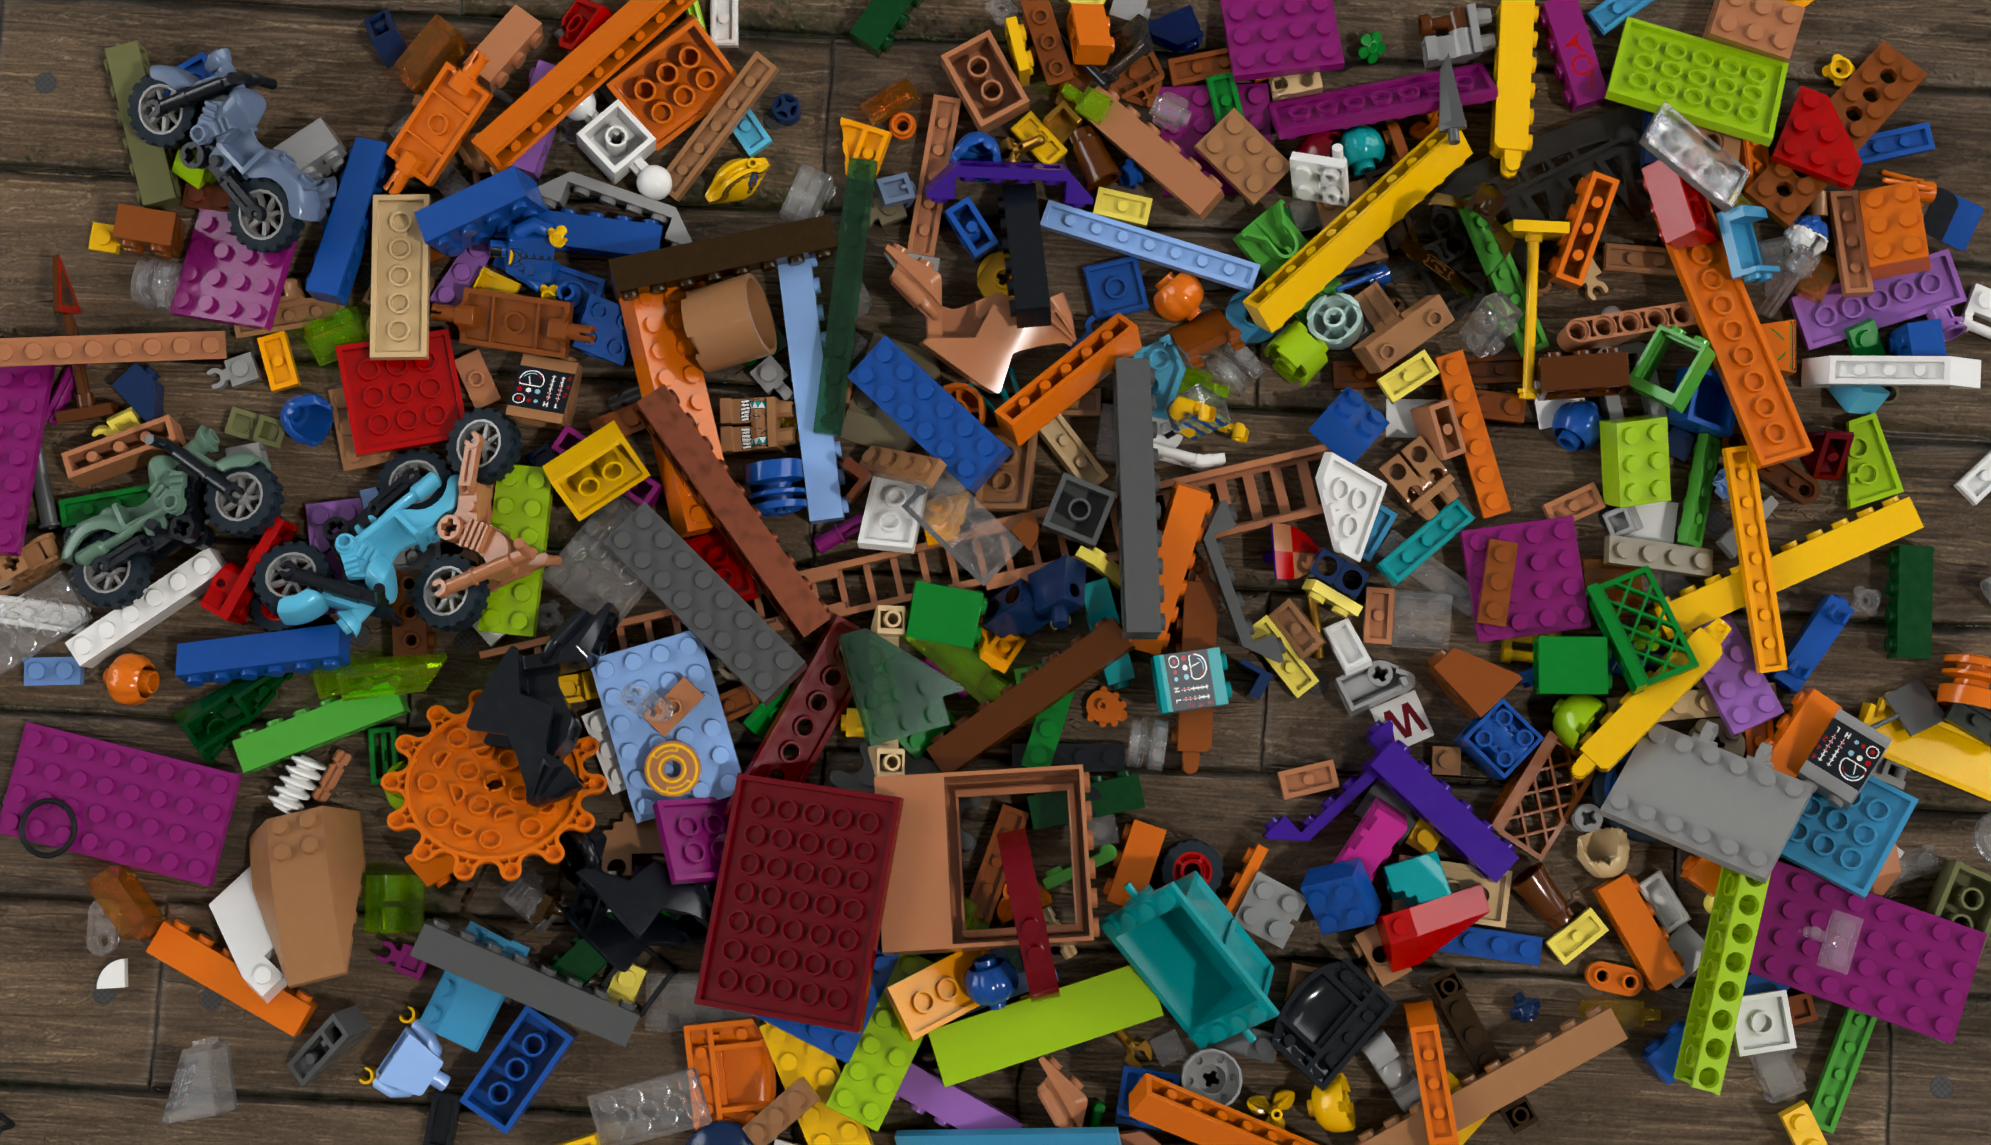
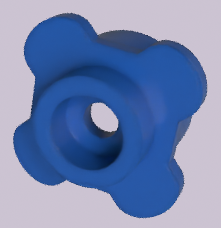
[1118,158,1143,190]

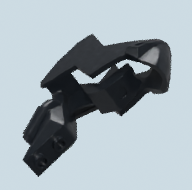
[467,602,620,808]
[558,825,717,972]

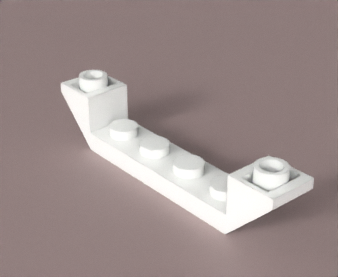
[1801,355,1981,389]

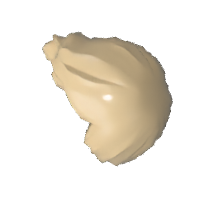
[1576,827,1630,878]

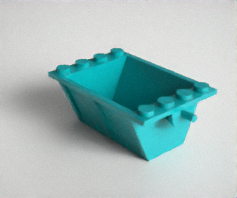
[1099,870,1280,1050]

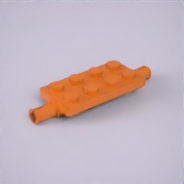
[383,49,494,195]

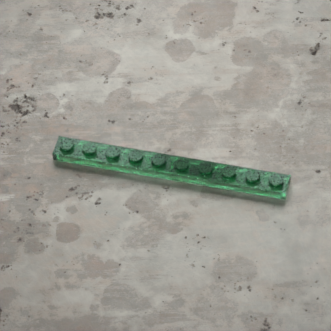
[813,157,878,437]

